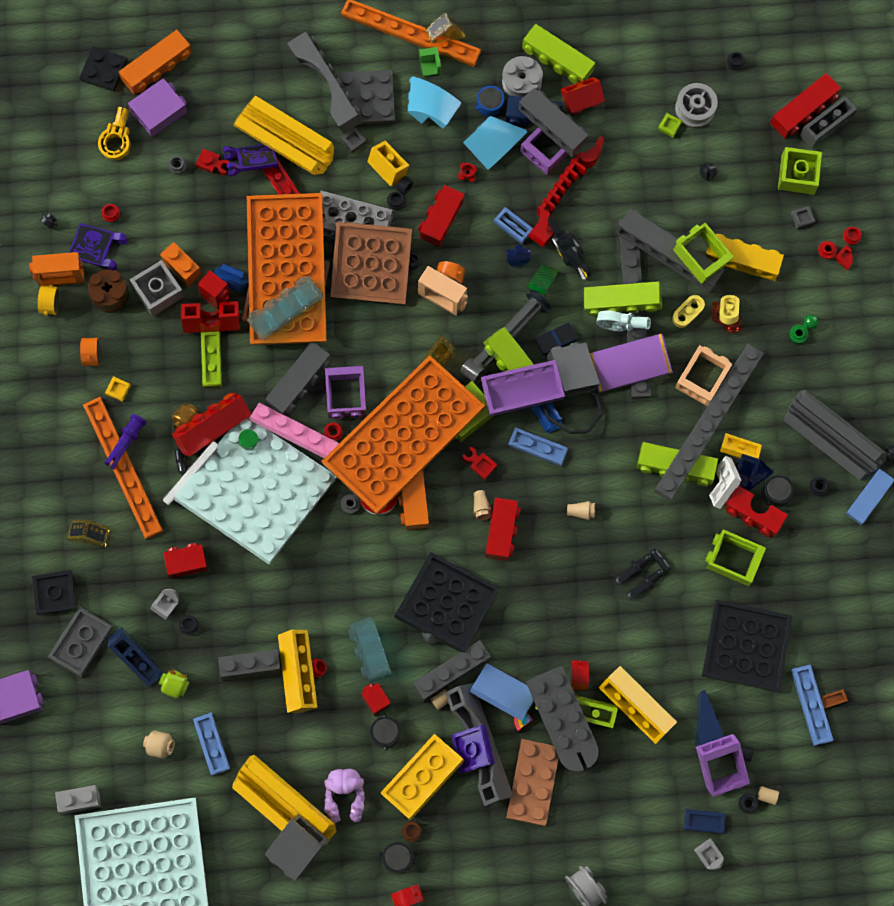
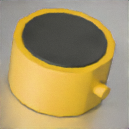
[38,285,60,316]

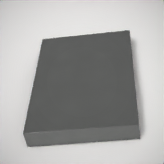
[48,607,114,678]

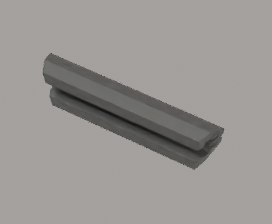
[784,390,887,480]

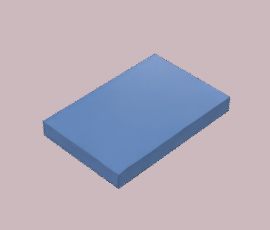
[470,663,534,721]

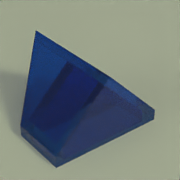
[736,453,774,491]

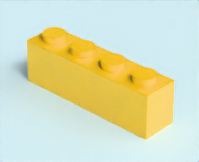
[705,234,784,281]
[278,630,317,713]
[599,666,677,744]

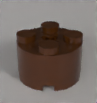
[88,270,129,313]

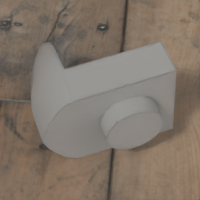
[150,588,179,620]
[694,838,724,870]

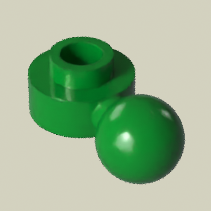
[789,315,819,345]

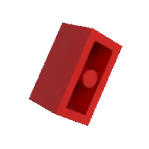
[560,77,605,114]
[198,271,230,310]
[163,543,208,579]

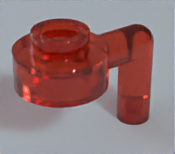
[712,302,742,333]

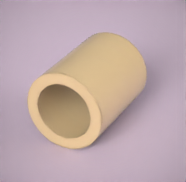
[430,689,449,710]
[757,786,779,805]

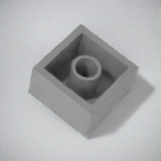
[130,260,184,317]

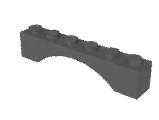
[287,31,362,134]
[445,683,513,806]

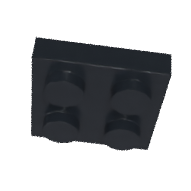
[79,46,128,92]
[32,570,77,615]

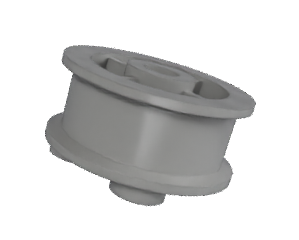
[502,56,543,97]
[675,83,718,127]
[565,866,607,906]

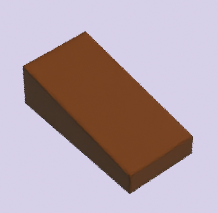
[821,689,848,709]

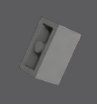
[55,785,102,815]

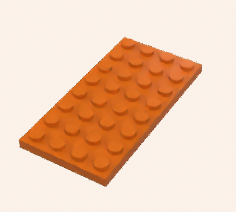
[247,193,327,345]
[322,355,485,515]

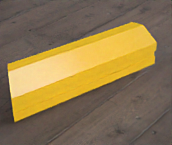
[233,96,334,175]
[232,755,336,845]

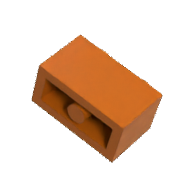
[160,242,202,287]

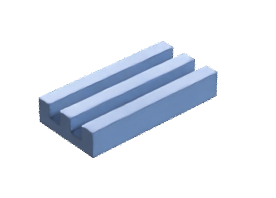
[493,207,533,244]

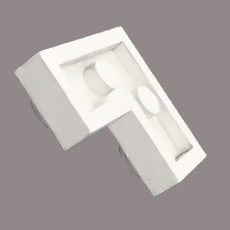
[709,456,741,509]

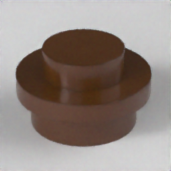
[402,821,422,842]

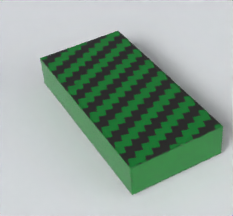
[528,264,559,296]

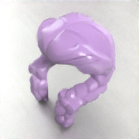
[324,769,365,824]

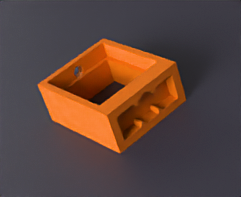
[29,252,85,287]

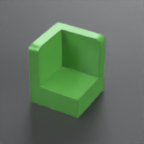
[419,47,441,77]

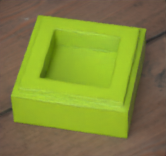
[658,113,683,138]

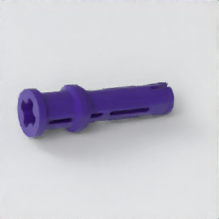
[104,414,146,469]

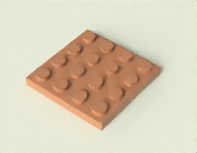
[331,221,412,304]

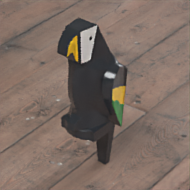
[548,217,591,279]

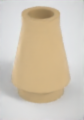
[473,490,492,520]
[567,501,595,520]

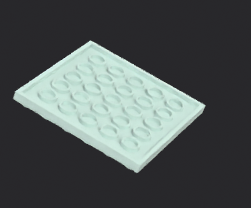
[174,417,337,564]
[75,798,209,906]

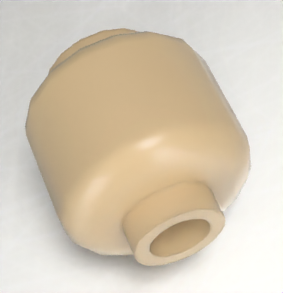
[143,730,175,759]

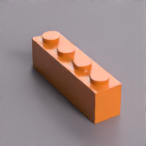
[119,30,192,95]
[398,470,429,530]

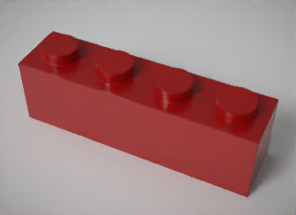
[770,73,841,139]
[172,393,252,457]

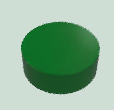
[238,430,258,450]

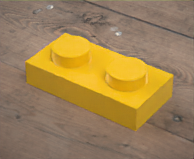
[720,433,762,463]

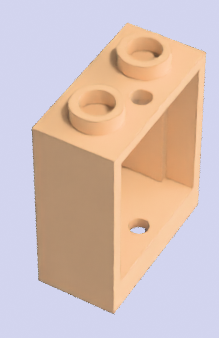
[418,266,468,316]
[675,345,732,406]

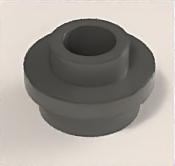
[168,156,187,174]
[341,494,360,514]

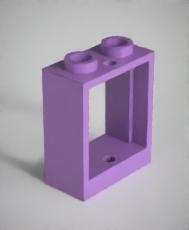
[520,128,568,175]
[325,366,366,420]
[696,734,750,796]

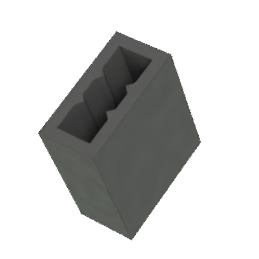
[546,342,600,397]
[264,813,329,881]

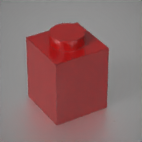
[361,683,391,716]

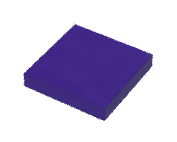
[452,725,495,774]

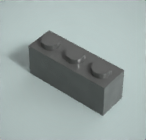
[800,96,857,149]
[218,649,281,681]

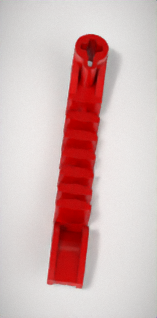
[528,136,604,248]

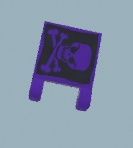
[223,144,278,176]
[69,223,128,270]

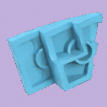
[408,76,461,129]
[463,116,527,170]

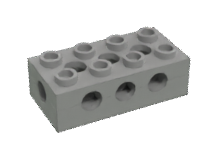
[320,191,393,237]

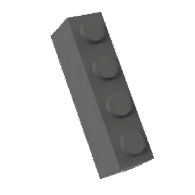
[518,87,588,157]
[265,342,331,416]
[413,640,491,702]

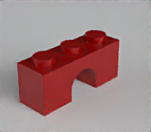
[181,301,240,333]
[724,486,788,538]

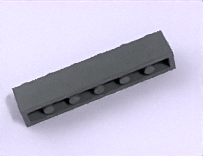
[615,208,724,293]

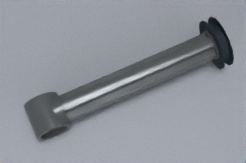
[460,289,551,384]

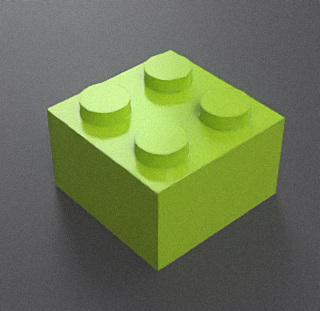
[778,147,822,195]

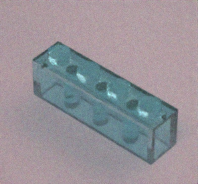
[247,275,323,341]

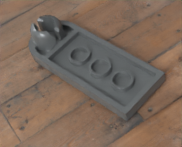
[526,665,599,771]

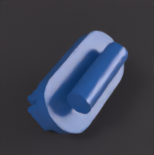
[214,264,249,293]
[532,402,562,434]

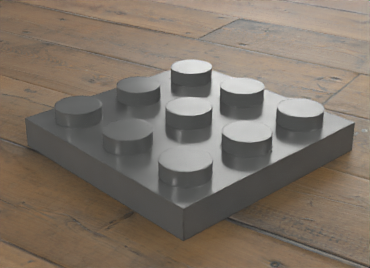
[338,70,395,125]

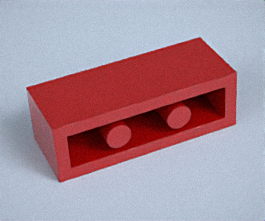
[418,185,465,247]
[485,497,521,561]

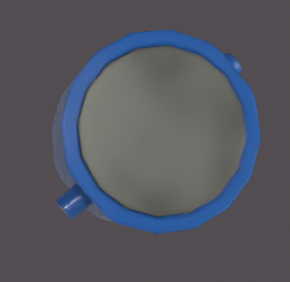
[475,86,505,117]

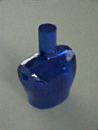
[506,244,531,268]

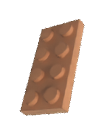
[506,739,559,826]

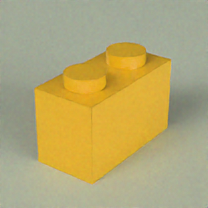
[367,141,409,187]

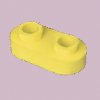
[672,295,705,328]
[720,295,739,325]

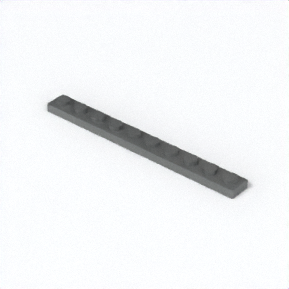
[618,219,651,399]
[654,344,764,502]

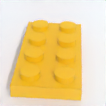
[381,734,464,821]

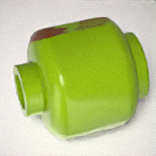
[159,669,190,699]

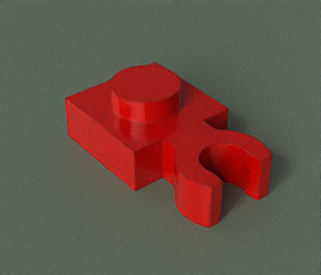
[196,149,229,176]
[462,447,497,480]

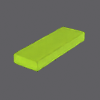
[201,331,222,388]

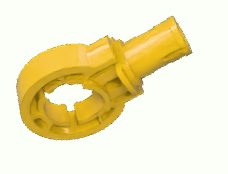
[98,107,131,160]

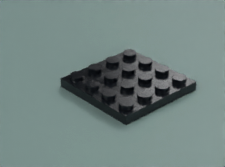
[394,552,500,653]
[701,600,793,693]

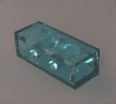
[348,616,391,682]

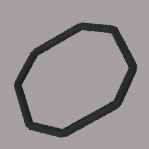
[542,392,603,434]

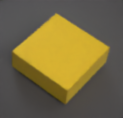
[105,376,131,402]

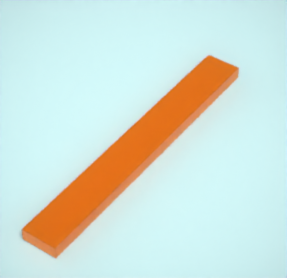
[341,0,481,67]
[83,397,164,540]

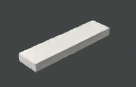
[163,441,219,505]

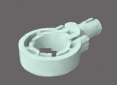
[596,311,651,332]

